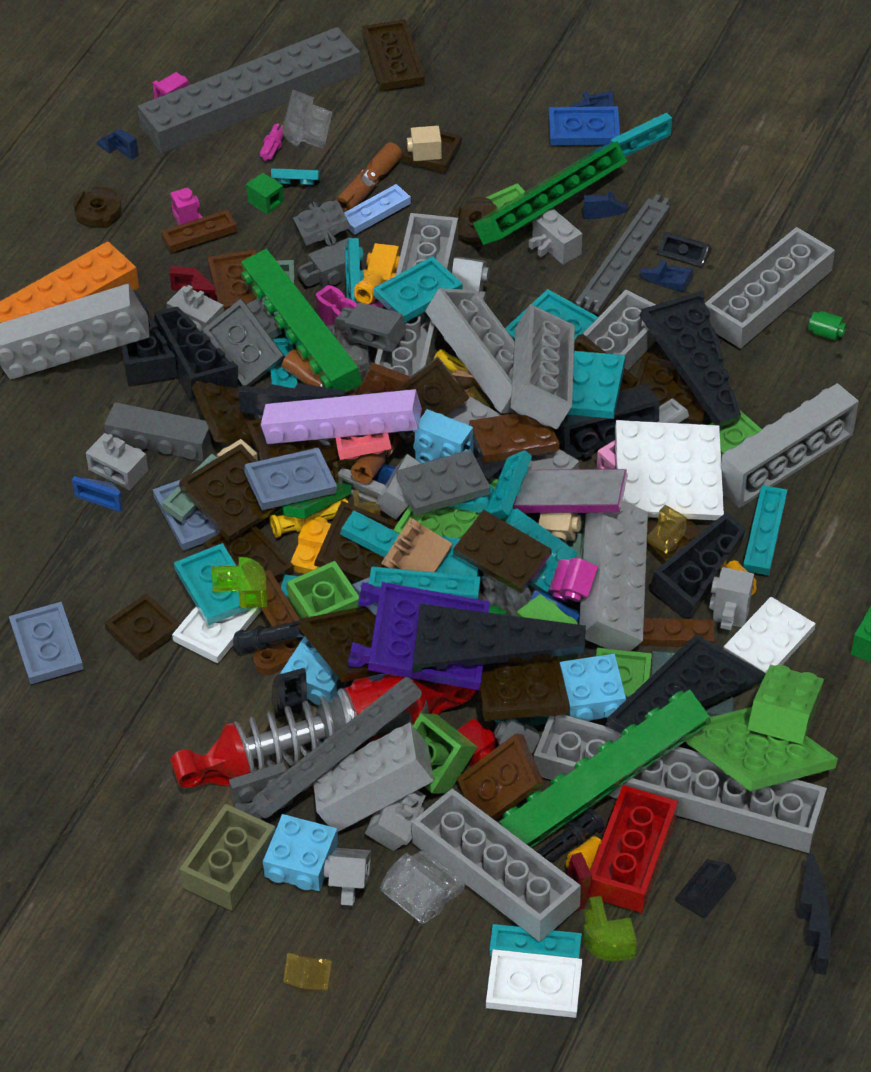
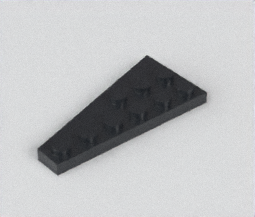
[639,291,741,427]
[412,604,586,673]
[606,634,766,735]

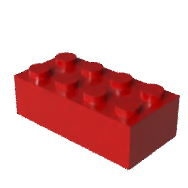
[588,785,678,913]

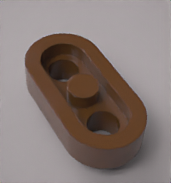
[253,638,302,675]

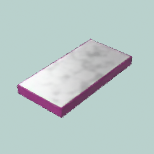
[514,469,628,513]

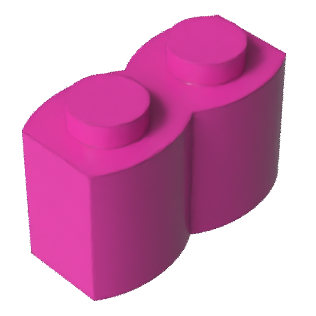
[315,285,357,340]
[548,558,598,603]

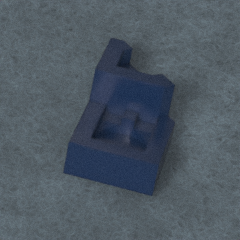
[571,91,615,107]
[96,129,139,160]
[584,191,627,219]
[640,260,693,292]

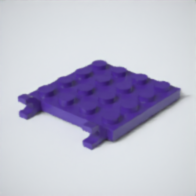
[348,582,490,690]

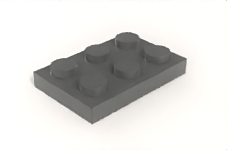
[202,299,285,386]
[396,450,490,515]

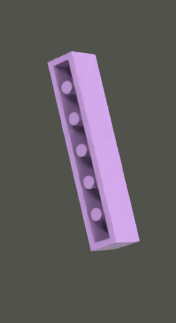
[261,389,422,444]

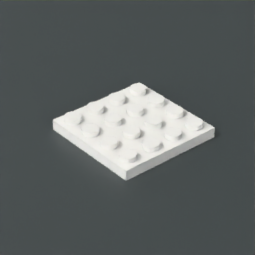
[615,420,724,520]

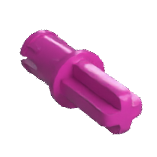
[260,123,286,161]

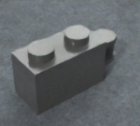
[297,237,365,288]
[334,302,406,352]

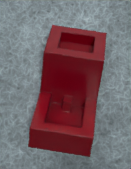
[169,266,217,301]

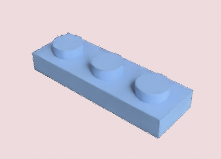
[344,184,411,235]

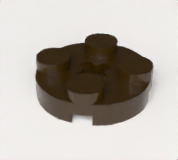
[73,187,122,228]
[453,197,497,243]

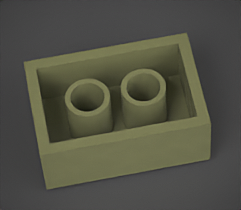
[179,804,276,911]

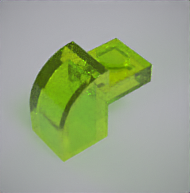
[211,557,267,608]
[583,896,637,961]

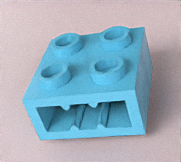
[413,409,473,463]
[281,637,348,705]
[560,654,626,721]
[263,814,338,892]

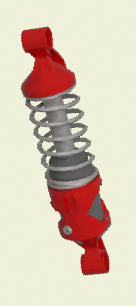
[170,674,476,788]

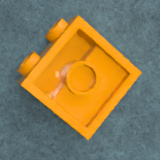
[291,517,331,574]

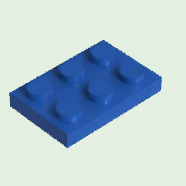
[549,106,620,145]

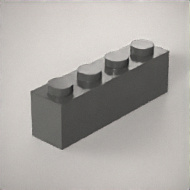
[104,402,213,461]

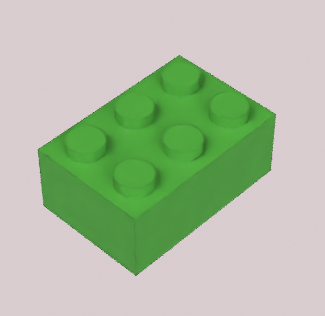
[747,664,824,745]

